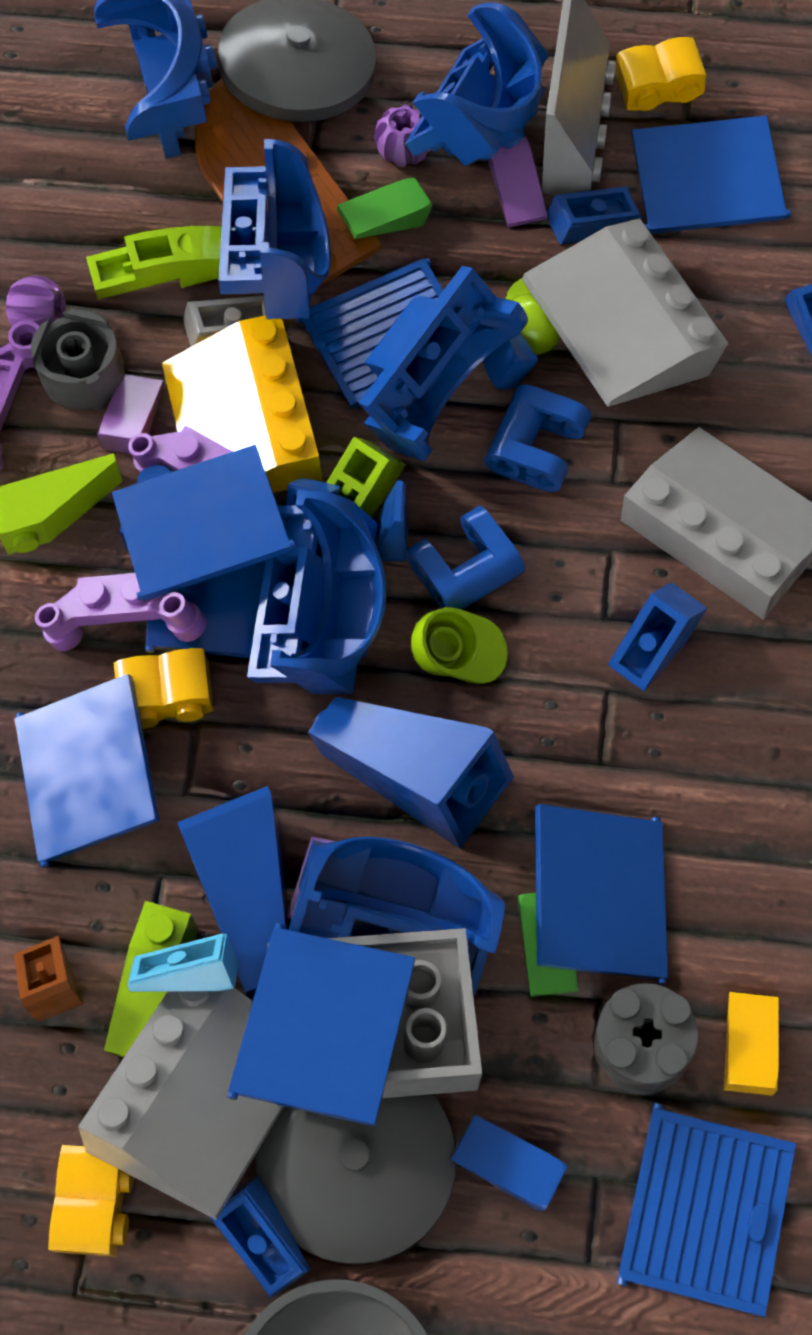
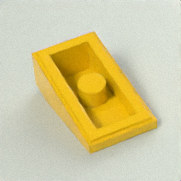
[723,992,779,1096]

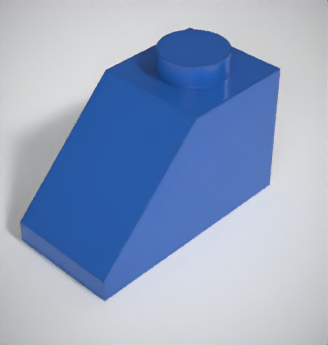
[608,582,708,691]

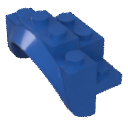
[94,0,217,159]
[405,2,549,166]
[219,139,331,319]
[359,266,528,461]
[247,490,386,694]
[288,837,505,995]

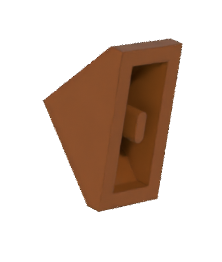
[14,936,83,1023]

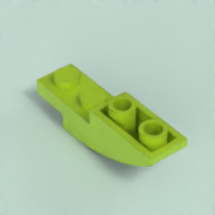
[86,226,222,300]

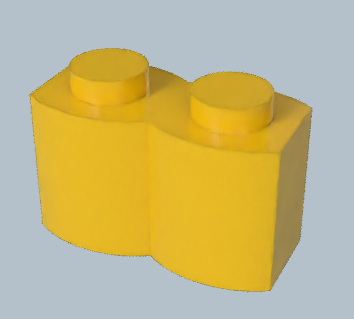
[615,37,706,111]
[114,648,214,729]
[48,1145,135,1257]

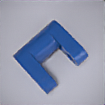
[484,385,592,492]
[405,506,525,610]

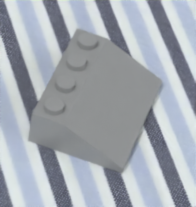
[542,0,616,195]
[522,218,728,407]
[620,427,812,620]
[267,928,482,1107]
[78,988,285,1220]

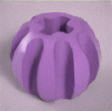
[374,104,431,167]
[6,275,66,326]

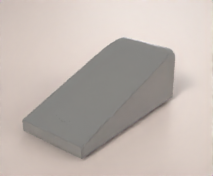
[183,295,266,347]

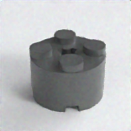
[31,309,125,411]
[594,983,698,1095]

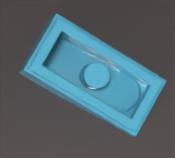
[127,933,238,992]

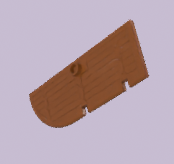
[195,78,383,287]

